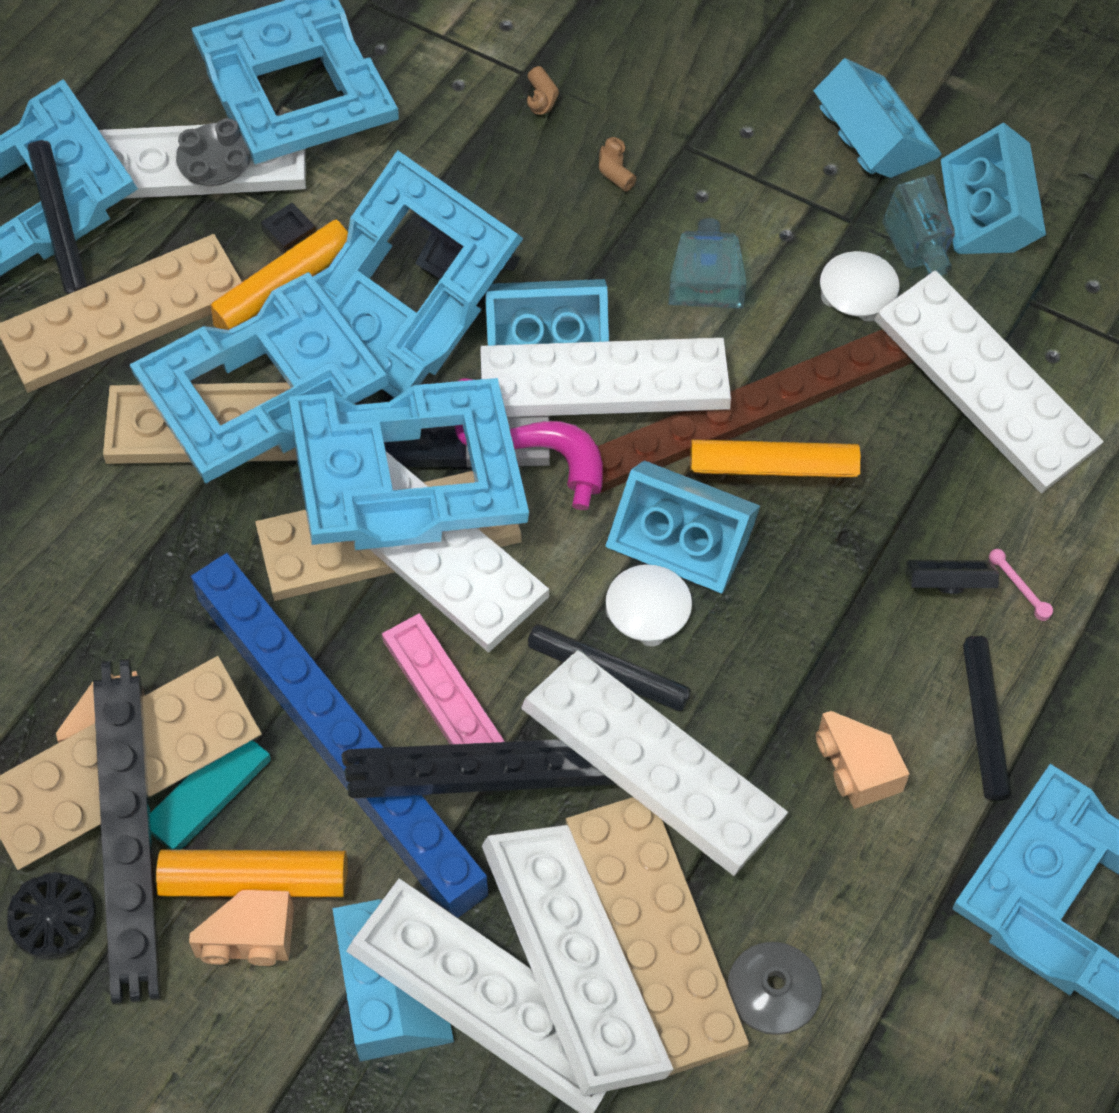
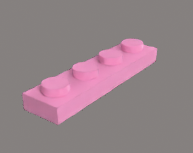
[382,613,505,744]

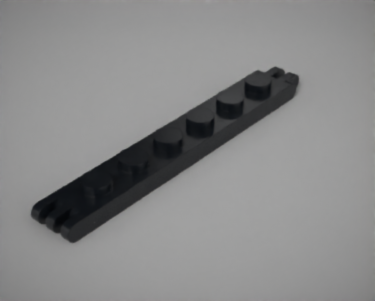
[93,659,161,1004]
[341,739,616,798]

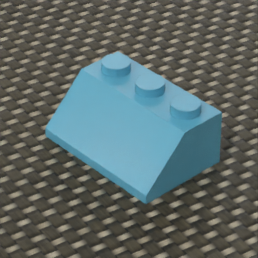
[813,58,942,178]
[941,123,1046,254]
[485,279,609,346]
[605,460,760,593]
[333,899,454,1062]

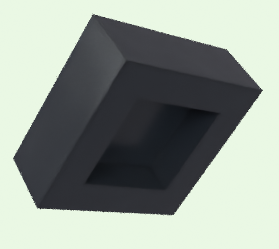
[261,203,316,254]

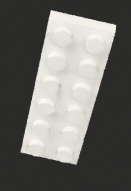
[99,125,306,199]
[874,270,1104,494]
[481,338,731,417]
[370,451,549,653]
[521,650,788,876]
[482,825,674,1096]
[346,879,606,1113]

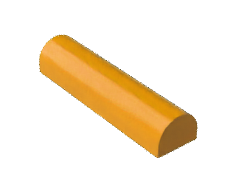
[211,219,348,330]
[690,440,860,478]
[156,850,348,897]

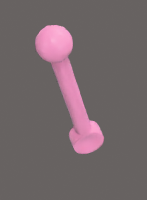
[989,549,1053,621]

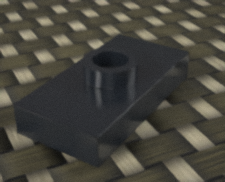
[384,426,466,467]
[906,560,999,594]

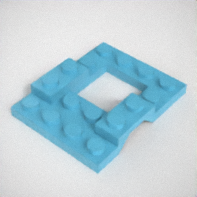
[191,0,399,164]
[0,79,138,276]
[313,150,523,398]
[130,272,389,483]
[289,378,529,550]
[952,764,1119,1019]

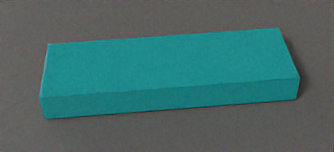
[150,740,271,850]

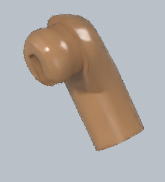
[527,66,559,115]
[598,137,637,192]

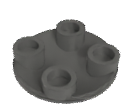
[176,118,252,186]

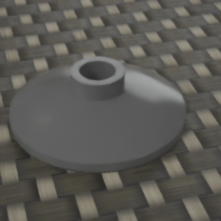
[727,942,822,1035]

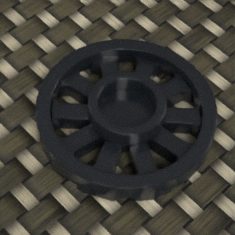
[7,872,97,959]

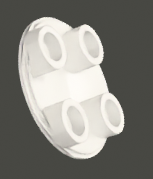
[820,251,899,321]
[606,565,692,646]

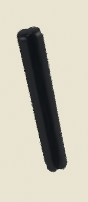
[27,140,87,294]
[528,624,691,711]
[963,635,1010,801]

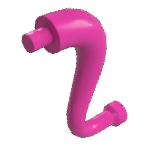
[455,379,603,510]

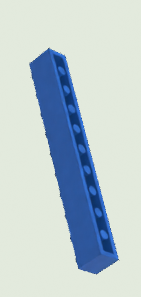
[191,553,488,918]

